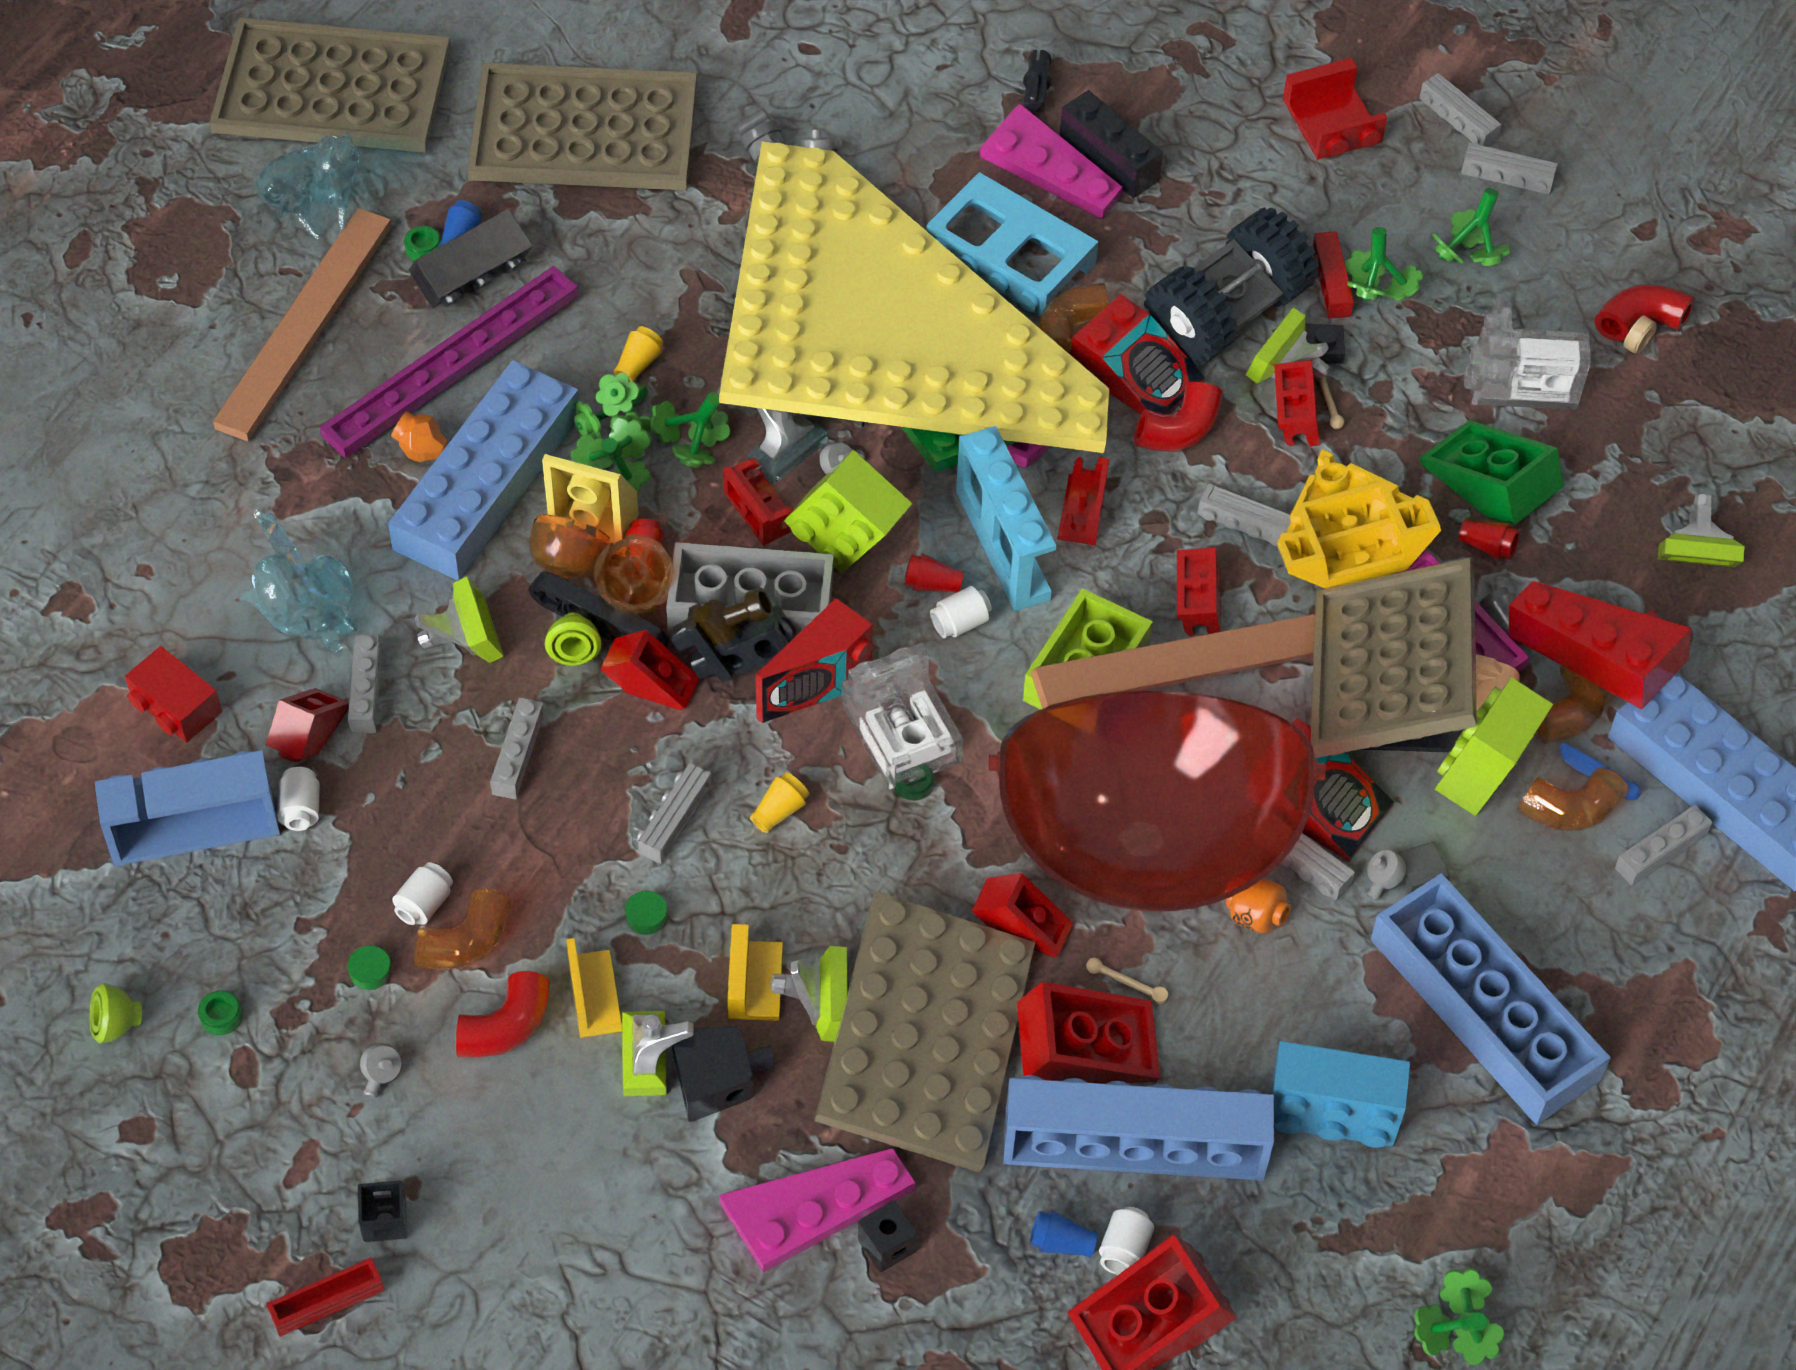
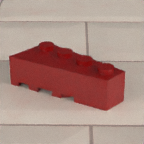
[1508,581,1691,709]

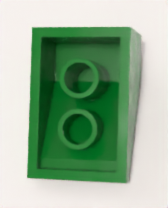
[1420,420,1564,526]

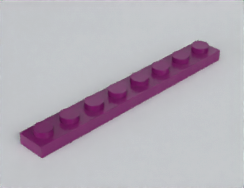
[320,265,579,459]

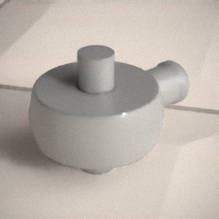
[799,129,842,151]
[820,442,865,475]
[1367,850,1406,901]
[360,1043,401,1098]

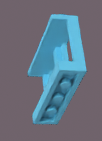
[926,172,1098,319]
[956,426,1056,612]

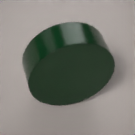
[893,763,934,801]

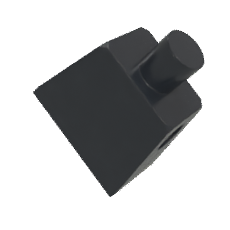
[671,1026,775,1122]

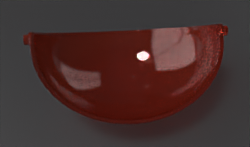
[989,691,1326,912]

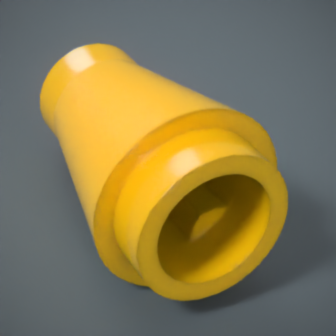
[613,326,663,382]
[750,772,809,833]

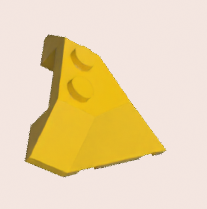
[1277,449,1441,589]

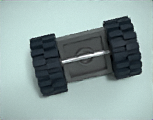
[1144,207,1319,367]

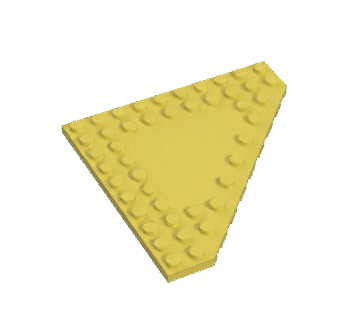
[719,142,1109,453]

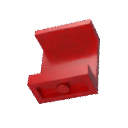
[1283,57,1387,160]

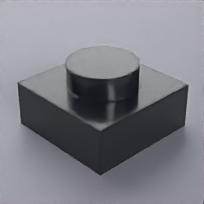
[1305,324,1345,364]

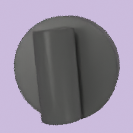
[736,108,786,162]

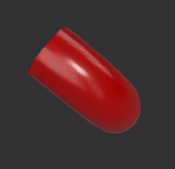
[1594,284,1695,341]
[1134,382,1223,452]
[456,971,550,1058]

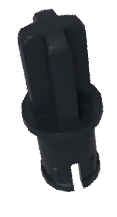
[1023,50,1051,112]

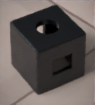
[358,1180,407,1242]
[858,1200,918,1272]

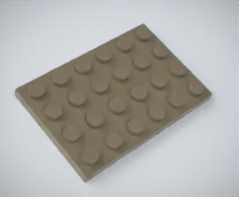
[209,17,451,153]
[467,63,697,190]
[1310,558,1477,758]
[814,891,1035,1173]

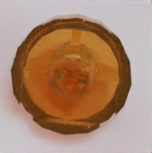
[529,514,610,581]
[594,534,674,617]

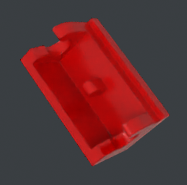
[1274,360,1320,447]
[1057,457,1109,546]
[723,458,794,546]
[1177,547,1221,637]

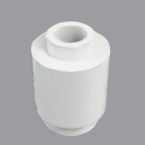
[930,586,992,638]
[277,767,320,831]
[393,862,453,925]
[1099,1207,1155,1275]

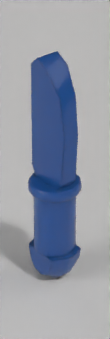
[1560,743,1641,800]

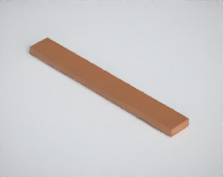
[213,208,392,442]
[1031,614,1315,710]

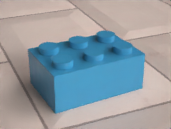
[1268,1041,1410,1148]

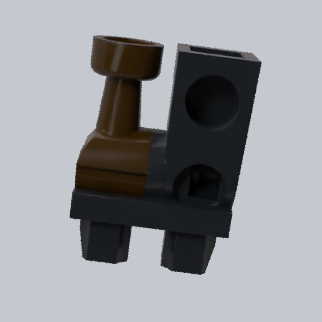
[671,587,796,683]

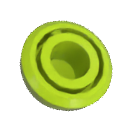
[545,613,601,666]
[89,983,142,1044]

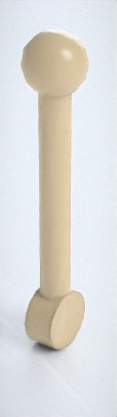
[1314,372,1344,429]
[1086,957,1168,1005]

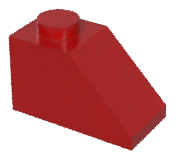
[600,629,699,710]
[266,688,349,762]
[972,873,1073,957]

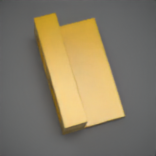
[728,924,783,1021]
[566,938,622,1038]

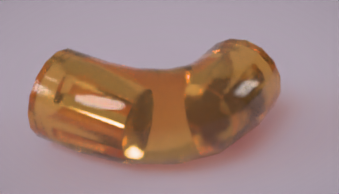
[1038,283,1108,355]
[1537,665,1608,744]
[1517,768,1629,831]
[414,889,511,971]

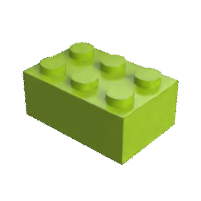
[784,450,912,574]
[1023,588,1153,735]
[1434,677,1553,816]

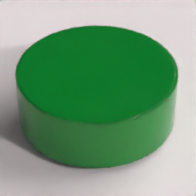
[404,226,441,261]
[625,891,667,934]
[347,946,392,990]
[198,990,243,1035]

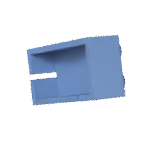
[94,750,280,866]

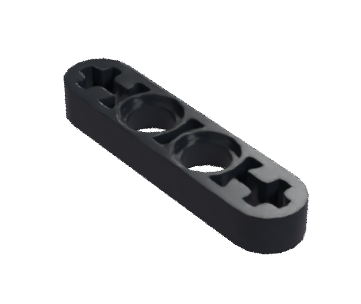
[528,571,670,648]

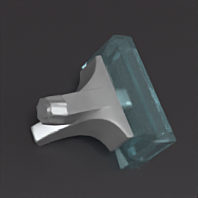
[747,408,828,485]

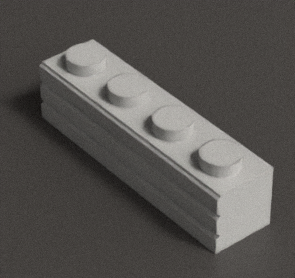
[1419,73,1502,147]
[1461,143,1558,194]
[1197,484,1291,547]
[348,635,383,733]
[490,698,545,800]
[636,763,712,864]
[1615,805,1712,886]
[1255,812,1355,901]

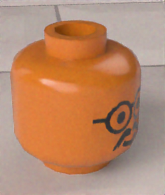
[1226,874,1291,935]

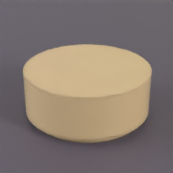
[1623,315,1657,354]

